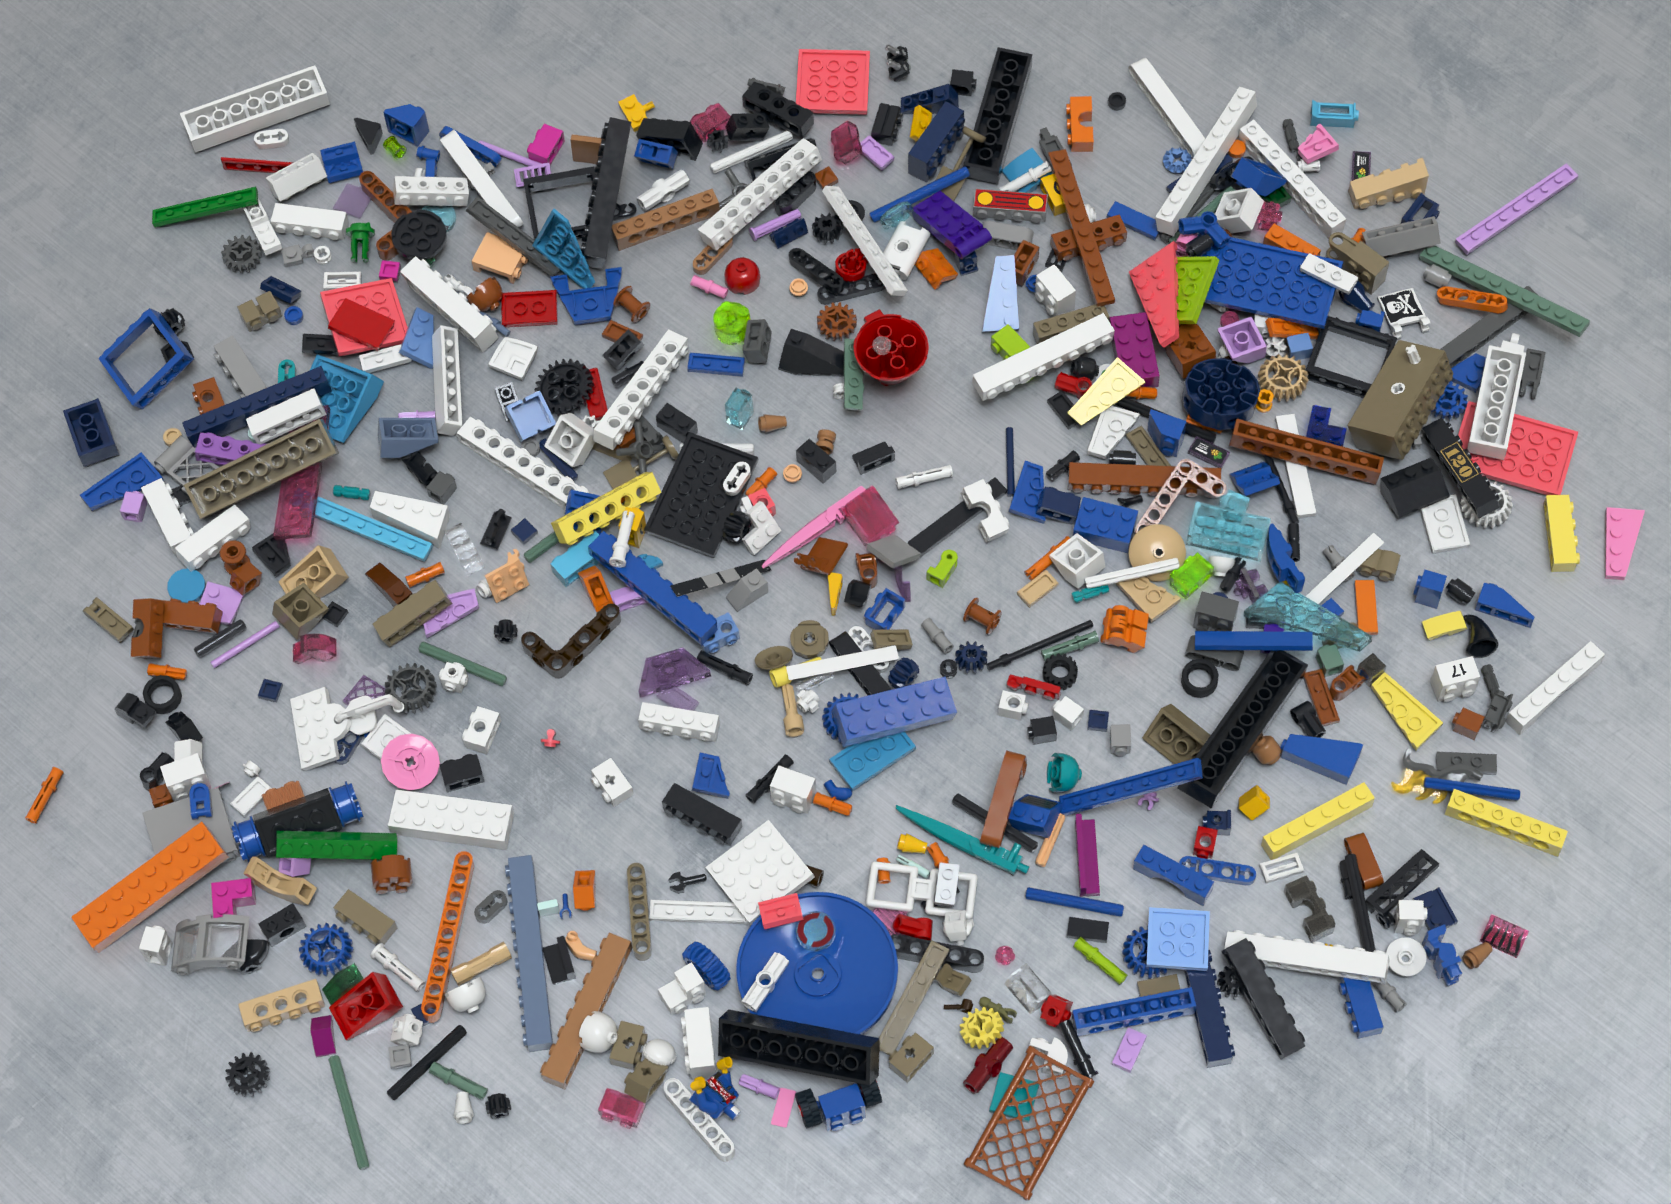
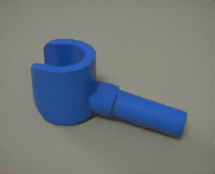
[560,893,572,920]

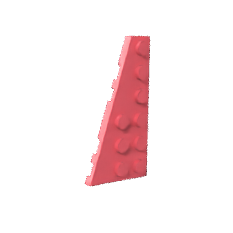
[1129,241,1179,348]

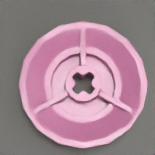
[381,733,440,791]

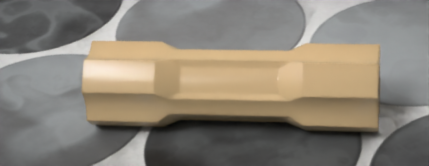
[450,941,512,986]

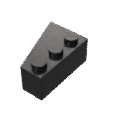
[636,118,703,161]

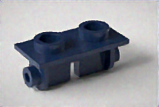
[769,218,809,249]

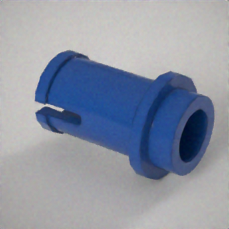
[416,146,440,162]

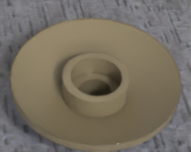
[755,646,793,670]

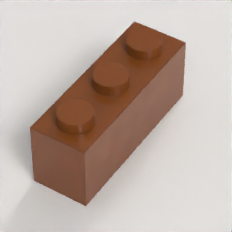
[163,599,223,634]

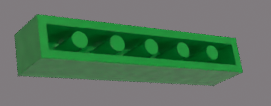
[276,831,397,859]

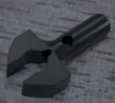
[668,872,707,894]

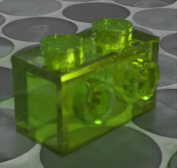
[1170,552,1214,599]

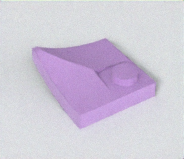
[200,581,245,625]

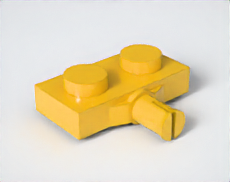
[618,94,655,132]

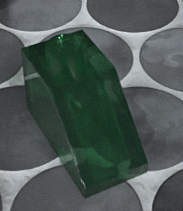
[322,963,363,1005]

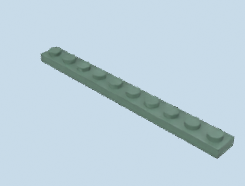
[1420,246,1590,337]

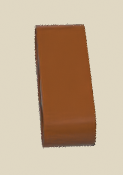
[1344,833,1384,891]

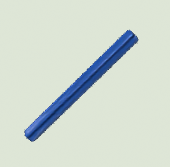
[869,167,970,222]

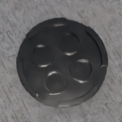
[391,210,447,260]

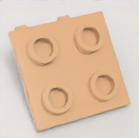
[485,549,529,603]

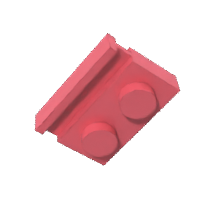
[758,893,803,929]

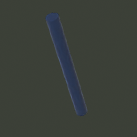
[1006,427,1015,497]

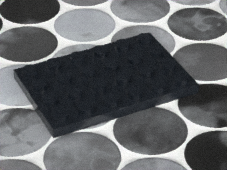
[644,432,759,558]

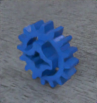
[1431,381,1468,420]

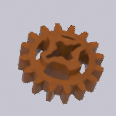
[817,302,857,341]

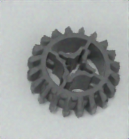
[384,663,437,714]

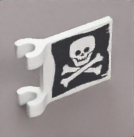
[1377,288,1431,339]

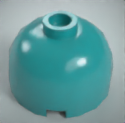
[1047,753,1082,793]

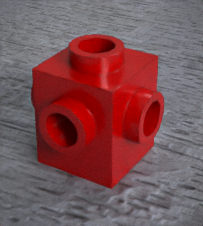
[1040,994,1073,1027]

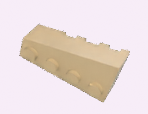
[1348,158,1429,209]

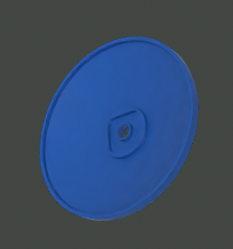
[736,892,898,1035]

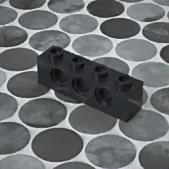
[742,81,814,138]

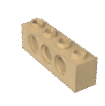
[238,979,325,1032]

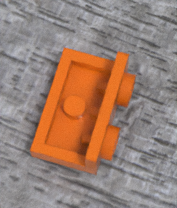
[915,248,958,289]

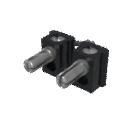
[885,44,911,82]

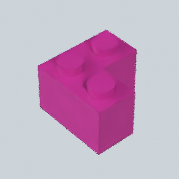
[211,878,256,918]

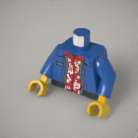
[689,1057,741,1120]

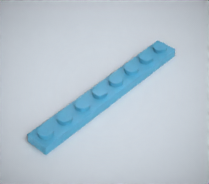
[290,489,433,562]

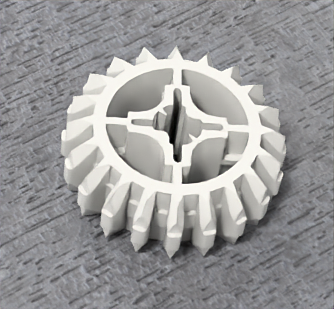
[1460,479,1513,529]

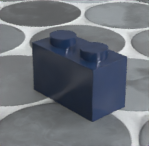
[1036,486,1081,525]

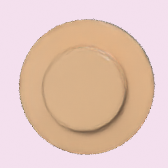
[789,278,808,296]
[783,464,802,483]

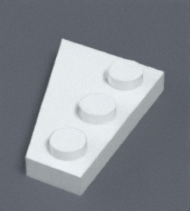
[1087,406,1140,459]

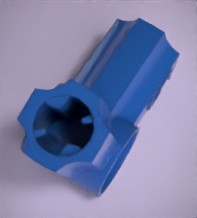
[1178,211,1231,249]

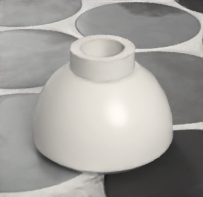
[1209,556,1235,576]

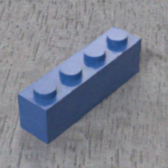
[1339,977,1384,1039]

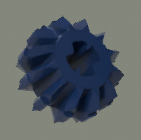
[955,641,988,674]
[888,657,920,689]

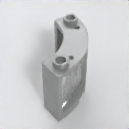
[171,914,250,975]

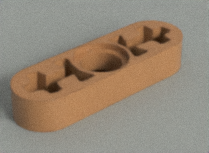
[693,238,733,275]

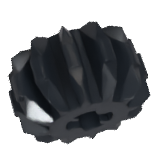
[812,212,843,244]
[153,308,185,340]
[722,511,751,544]
[1217,966,1245,999]

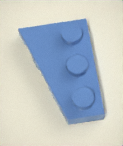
[398,307,434,369]

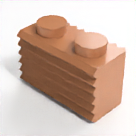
[262,781,304,810]

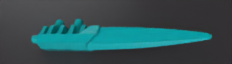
[896,805,1030,875]

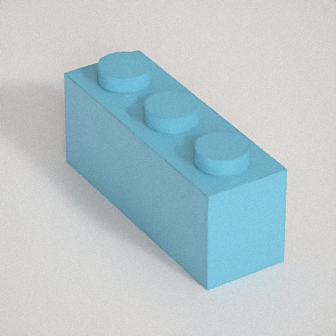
[550,530,599,587]

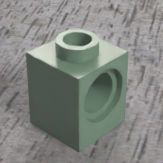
[1316,644,1344,677]

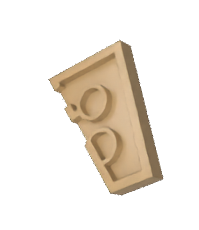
[1116,577,1181,623]

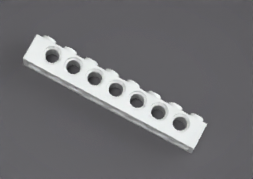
[1238,120,1346,238]
[697,138,822,251]
[593,329,689,450]
[457,417,590,510]

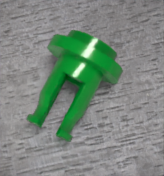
[346,222,375,263]

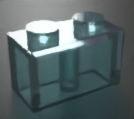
[725,387,754,430]

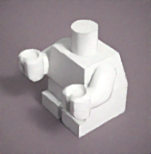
[943,910,974,946]

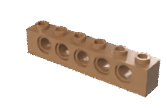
[611,189,720,251]

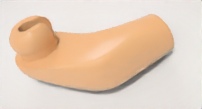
[565,931,597,961]

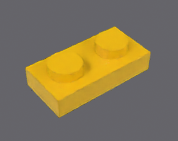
[910,105,932,142]

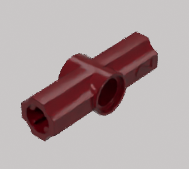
[963,1037,1013,1094]

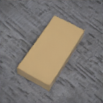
[1017,570,1059,608]

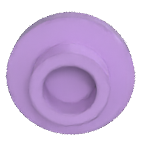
[1138,792,1159,810]

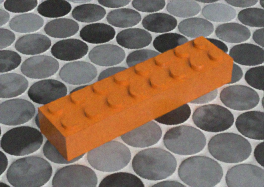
[71,821,229,953]

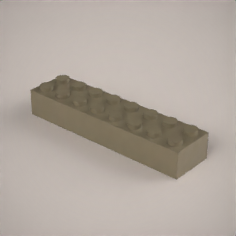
[184,419,339,519]

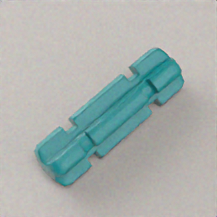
[333,485,370,500]
[1072,585,1109,603]

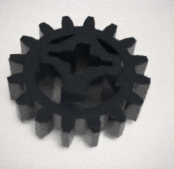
[225,1052,270,1097]

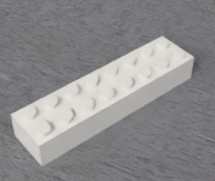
[180,65,330,153]

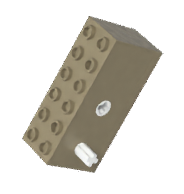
[1347,340,1453,460]

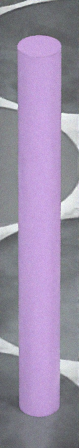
[479,140,544,171]
[210,621,279,668]

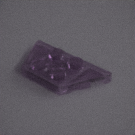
[638,647,711,698]

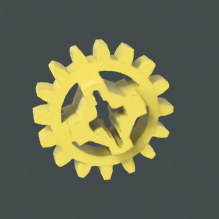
[960,1007,1004,1049]

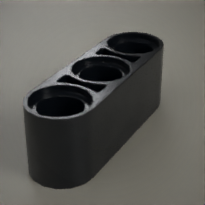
[775,171,816,216]

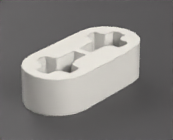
[254,129,289,149]
[723,462,751,496]

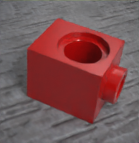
[1193,826,1218,859]

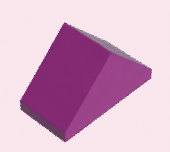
[310,1015,336,1058]

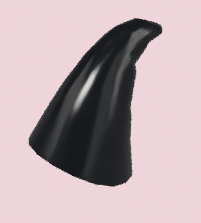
[1463,614,1499,658]

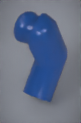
[824,780,852,800]

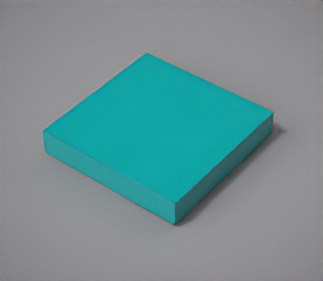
[989,1072,1039,1123]

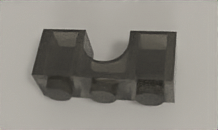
[1284,875,1336,943]

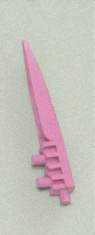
[762,485,876,568]

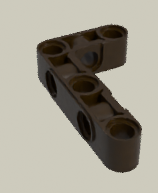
[521,603,621,679]

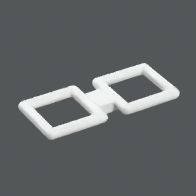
[866,861,978,919]

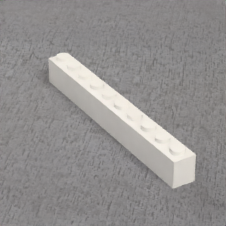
[1155,86,1257,236]

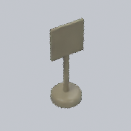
[936,126,986,201]
[603,435,679,489]

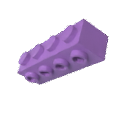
[195,432,266,466]

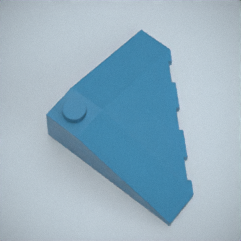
[532,209,595,289]
[310,354,384,443]

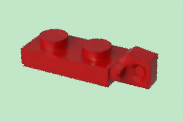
[1007,674,1061,700]

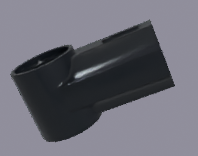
[1290,701,1326,738]
[140,752,174,791]

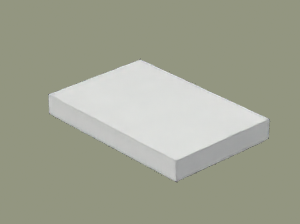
[1420,494,1470,554]

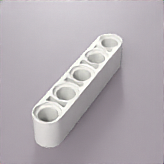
[664,1078,735,1162]

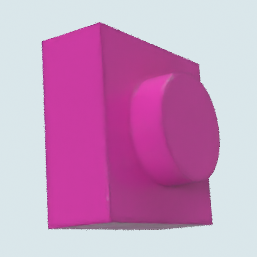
[379,261,401,282]

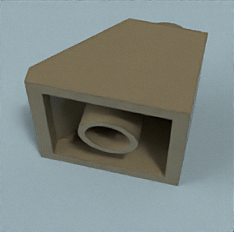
[272,583,329,640]

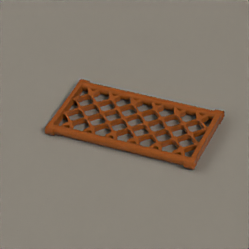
[964,1046,1095,1201]

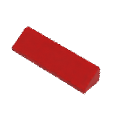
[221,157,293,173]

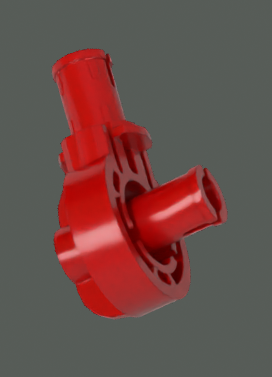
[835,248,868,281]

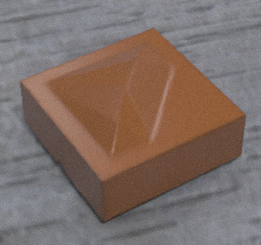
[815,166,838,190]

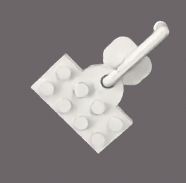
[290,687,404,771]

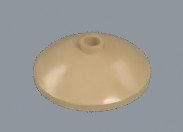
[1128,524,1186,582]

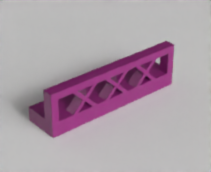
[1075,814,1100,897]

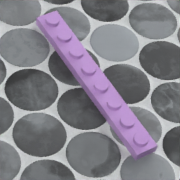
[1455,163,1579,255]

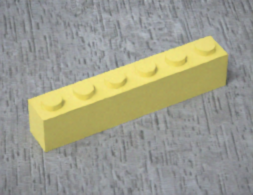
[1261,782,1375,860]

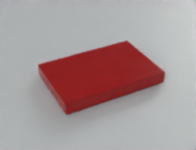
[501,290,558,328]
[328,298,395,351]

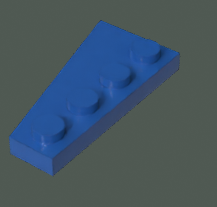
[80,452,164,511]

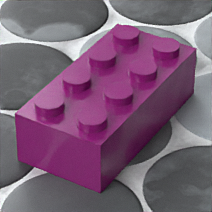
[1109,312,1160,388]

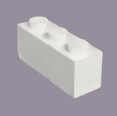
[266,153,327,201]

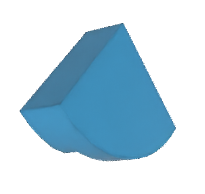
[638,554,663,569]

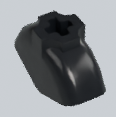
[222,939,270,974]

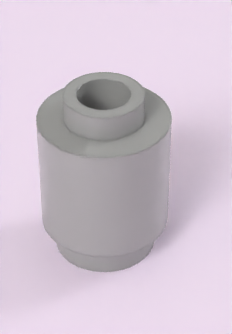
[1423,264,1452,288]

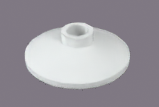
[1386,938,1427,977]

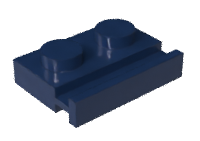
[1413,887,1458,930]

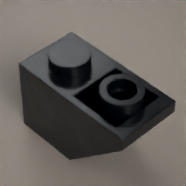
[165,711,203,741]

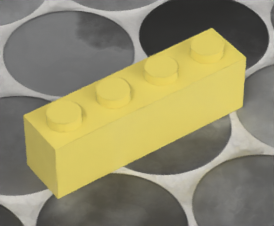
[1543,495,1580,572]

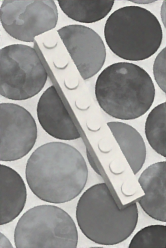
[972,313,1115,401]
[1224,930,1390,984]

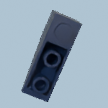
[901,84,959,114]

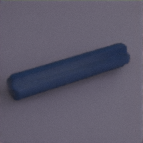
[539,438,578,481]

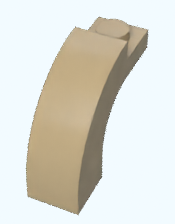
[243,856,317,905]

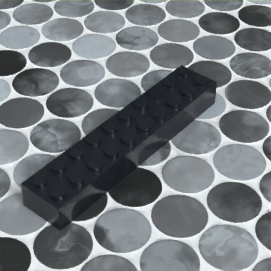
[1177,650,1308,809]

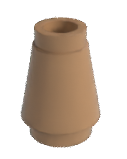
[758,414,787,433]
[1462,942,1493,969]

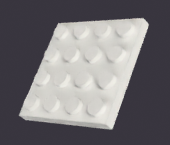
[705,820,815,925]

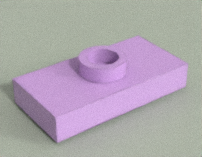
[856,135,894,171]

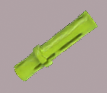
[1073,937,1128,985]

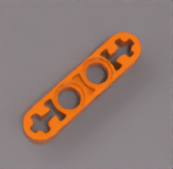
[1437,286,1508,313]

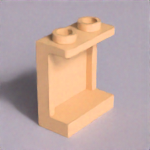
[472,232,529,284]

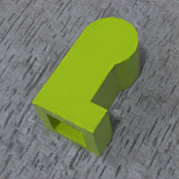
[926,550,958,589]

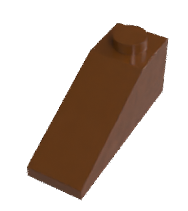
[365,563,412,607]

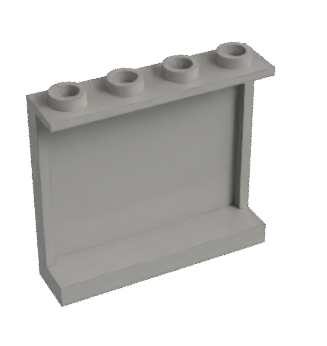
[143,788,240,862]

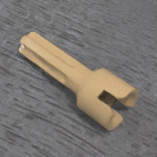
[782,684,805,737]

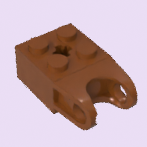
[1165,323,1216,379]

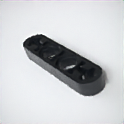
[788,248,844,294]
[817,273,886,305]

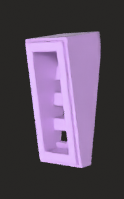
[514,163,551,187]

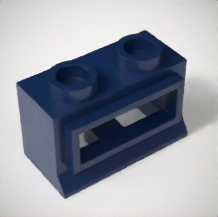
[1401,193,1440,224]

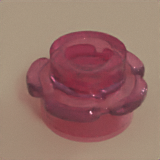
[995,946,1015,965]

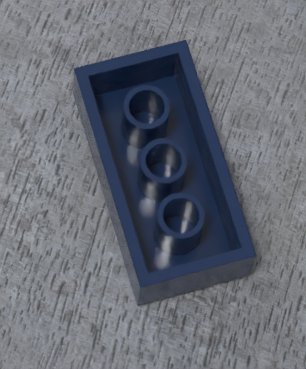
[908,101,965,183]

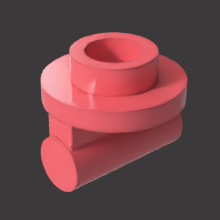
[541,729,560,747]

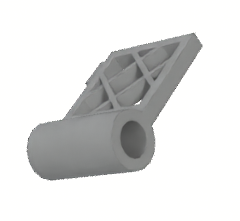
[154,436,219,496]

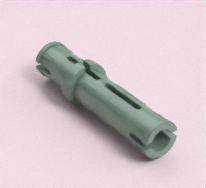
[1041,631,1099,662]
[429,1061,488,1100]

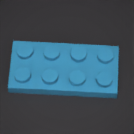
[829,732,916,791]

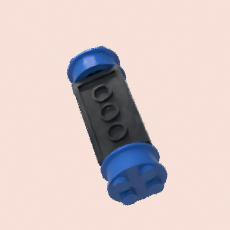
[232,781,364,863]

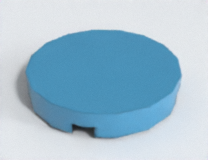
[167,569,206,603]

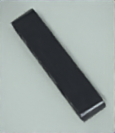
[829,631,892,696]
[891,934,984,973]

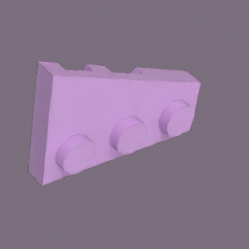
[423,588,479,638]

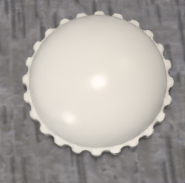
[642,1039,677,1066]

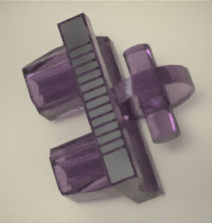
[1233,567,1268,606]

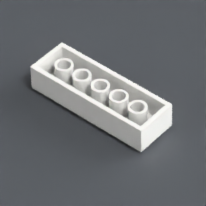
[400,256,499,353]
[1467,345,1526,460]
[388,790,514,850]

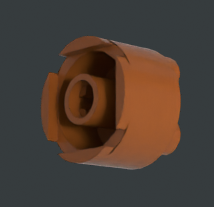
[371,855,413,894]

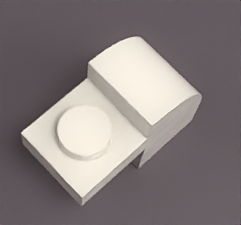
[1029,1037,1068,1080]

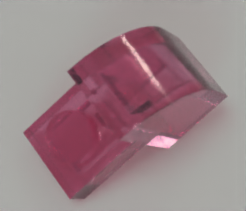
[293,634,337,664]

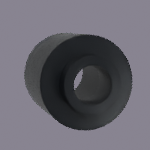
[1185,233,1214,257]
[1109,450,1136,465]
[1446,578,1475,605]

